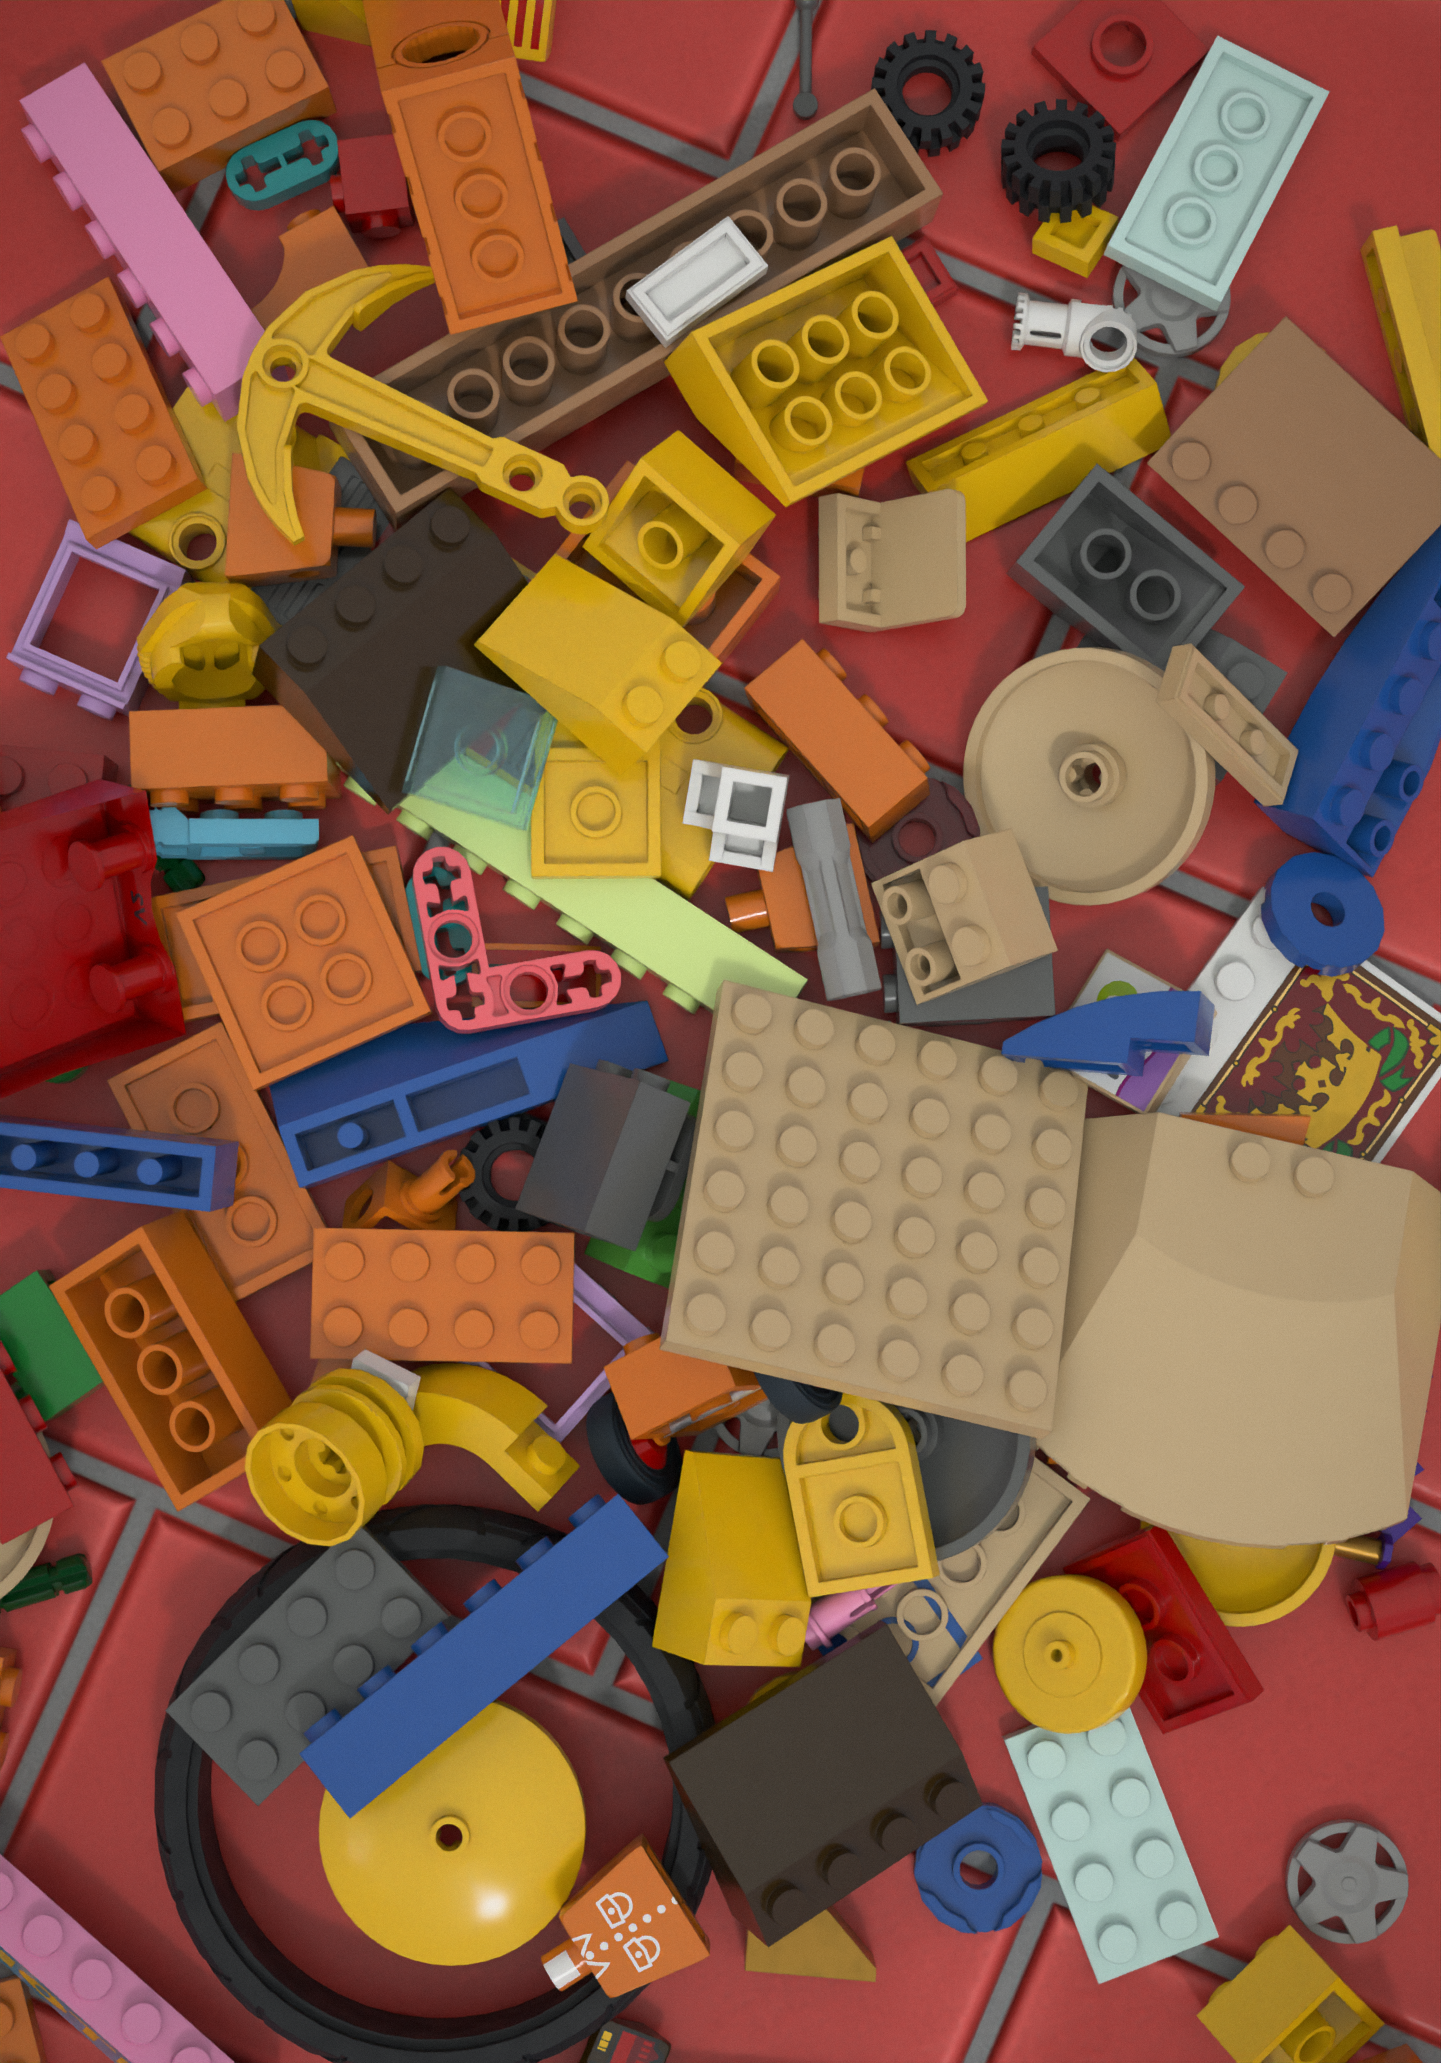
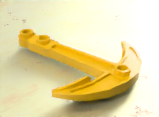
[237,264,609,546]

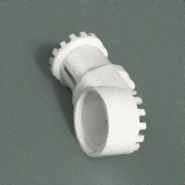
[1011,292,1137,372]

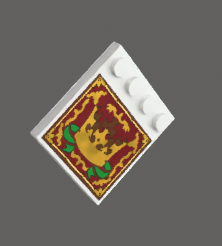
[1157,887,1441,1163]

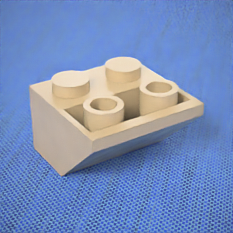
[871,828,1058,1005]

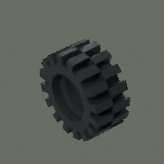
[871,30,985,157]
[1001,99,1116,223]
[459,1117,549,1232]

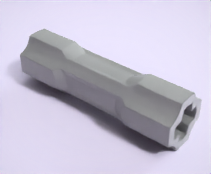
[786,798,882,1001]

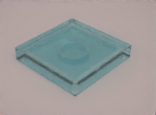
[402,666,558,831]

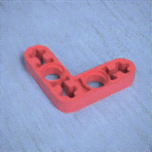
[412,847,621,1034]

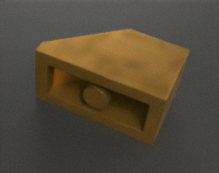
[744,1906,876,1982]

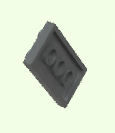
[165,1525,451,1806]

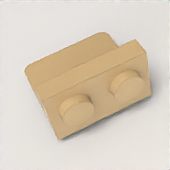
[818,489,966,633]

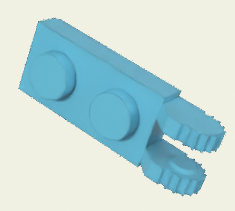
[149,807,319,860]

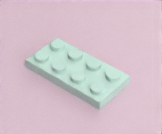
[1104,35,1329,311]
[1002,1707,1219,1984]

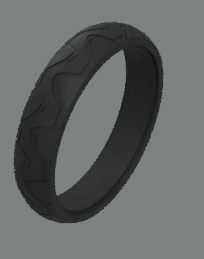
[154,1504,716,2063]

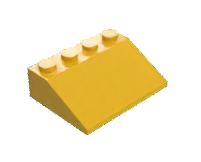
[664,236,988,507]

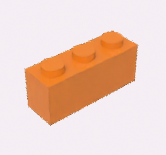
[744,639,930,843]

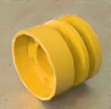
[245,1368,424,1546]

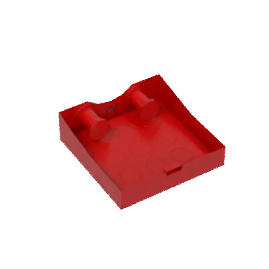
[0,779,186,1099]

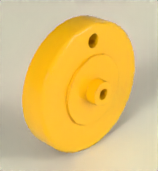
[993,1574,1147,1734]

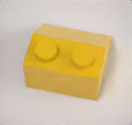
[582,430,776,628]
[1196,1924,1385,2063]

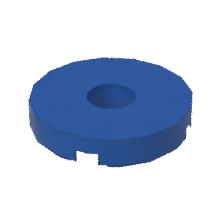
[1261,852,1385,977]
[913,1802,1042,1934]

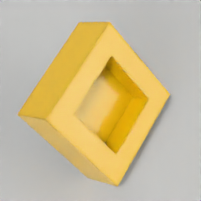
[1032,205,1119,278]

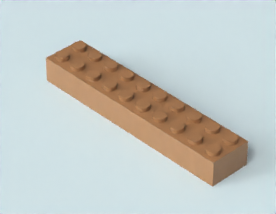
[329,88,943,532]

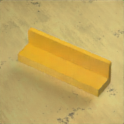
[1360,225,1441,458]
[906,358,1171,542]

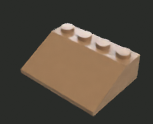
[1147,316,1441,637]

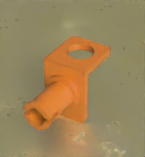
[342,1150,476,1230]

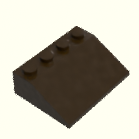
[252,487,528,814]
[663,1620,983,1947]

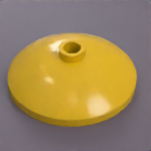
[1140,1520,1336,1627]

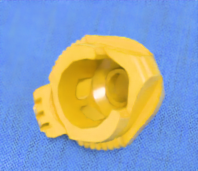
[137,582,281,709]

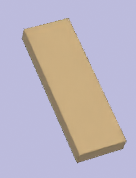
[1156,644,1298,807]

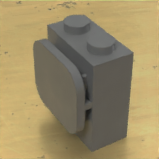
[879,886,1055,1027]
[515,1059,696,1251]

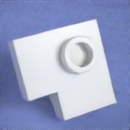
[683,759,790,872]

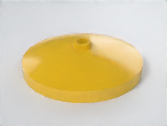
[319,1699,586,1966]

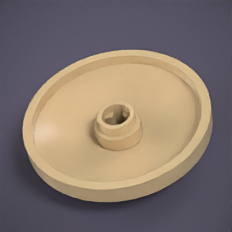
[963,647,1216,906]

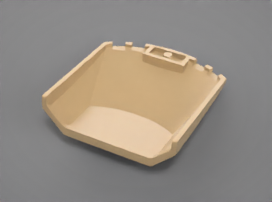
[1036,1112,1441,1549]

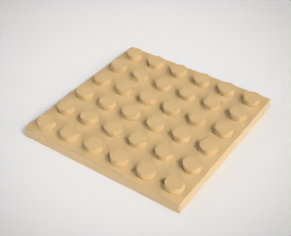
[659,980,1088,1439]

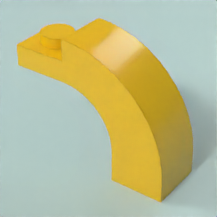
[411,1363,580,1512]

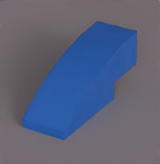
[1002,991,1215,1077]

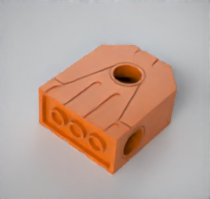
[362,0,578,335]

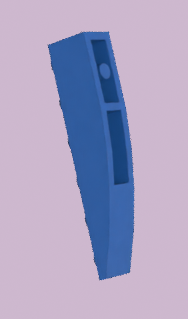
[1253,525,1441,878]
[269,1001,669,1189]

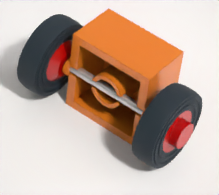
[586,1333,843,1505]

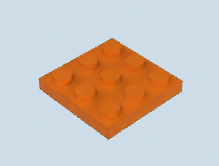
[175,835,433,1091]

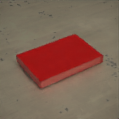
[1062,1525,1264,1734]

